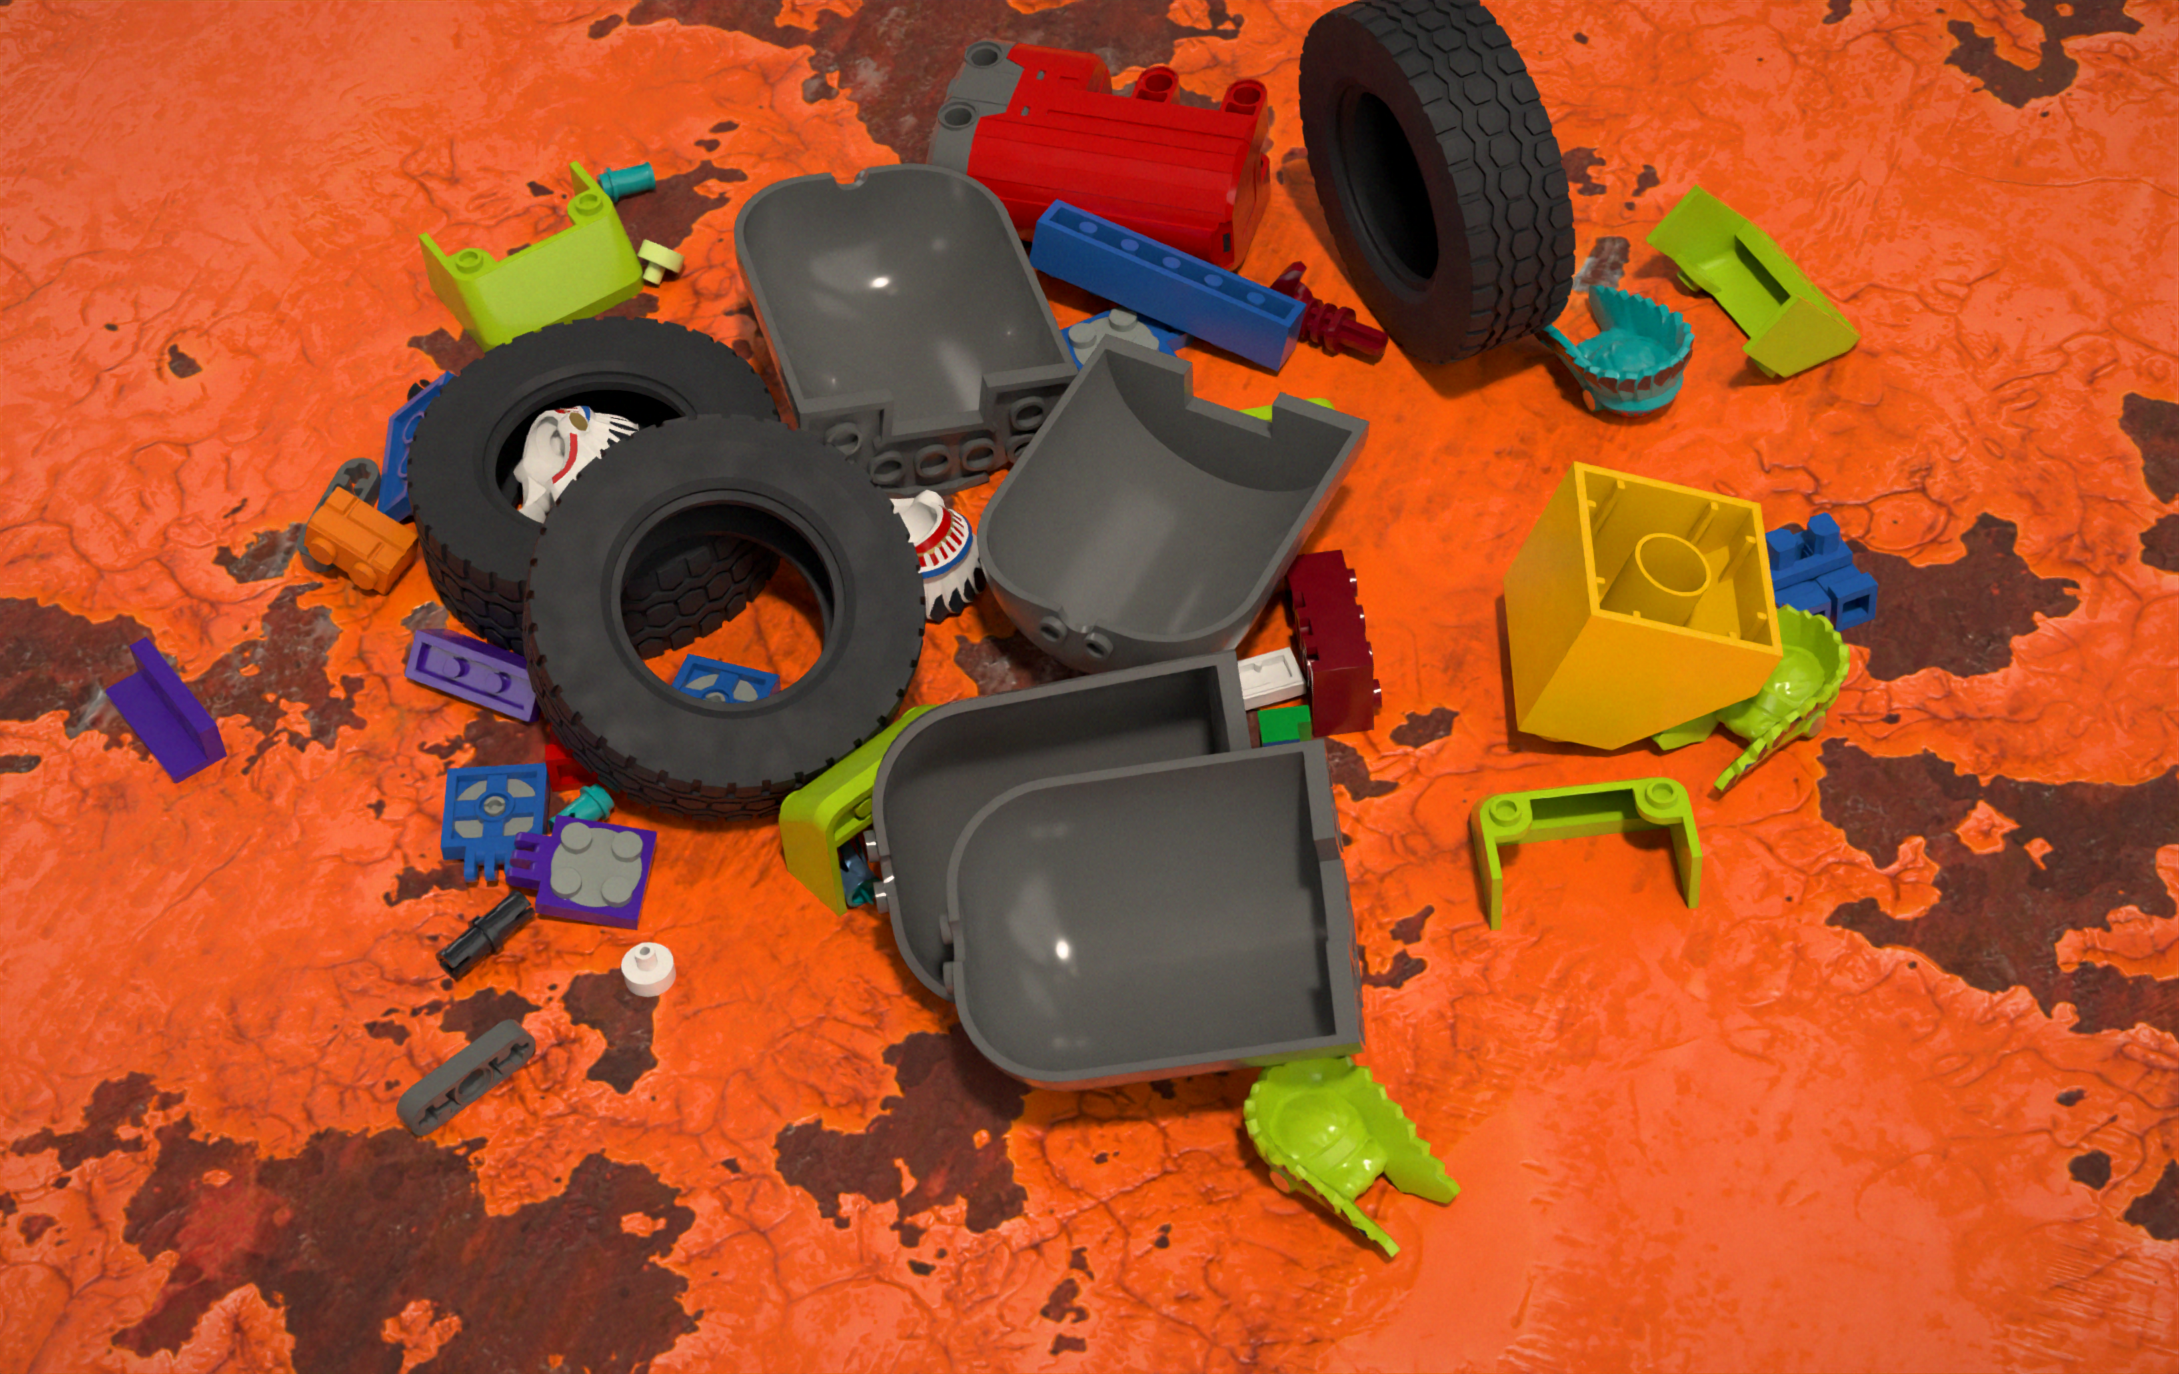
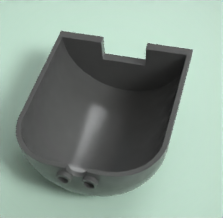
[734,163,1079,499]
[977,334,1370,675]
[864,649,1252,1004]
[940,738,1366,1092]

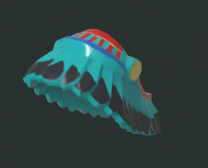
[1534,285,1695,419]

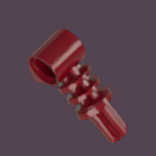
[1270,261,1389,356]

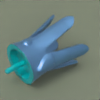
[839,836,881,907]

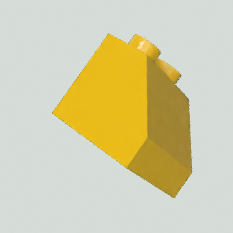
[1503,461,1783,750]

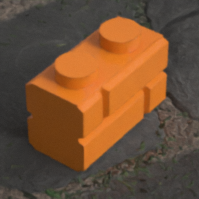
[304,486,419,595]

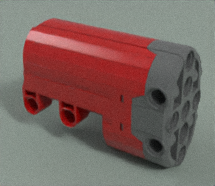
[926,38,1271,272]

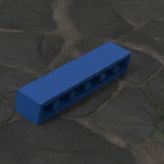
[1029,199,1307,371]

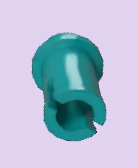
[597,161,656,203]
[548,783,614,830]

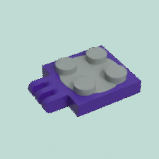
[505,815,657,930]

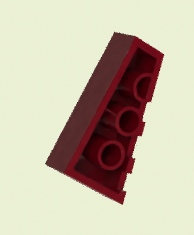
[1284,549,1382,738]

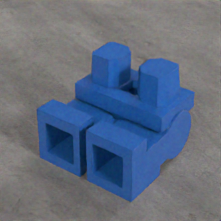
[1765,512,1878,632]

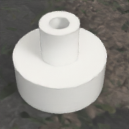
[621,943,676,997]

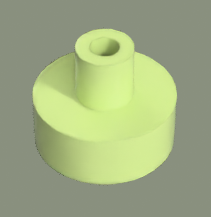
[637,239,686,285]

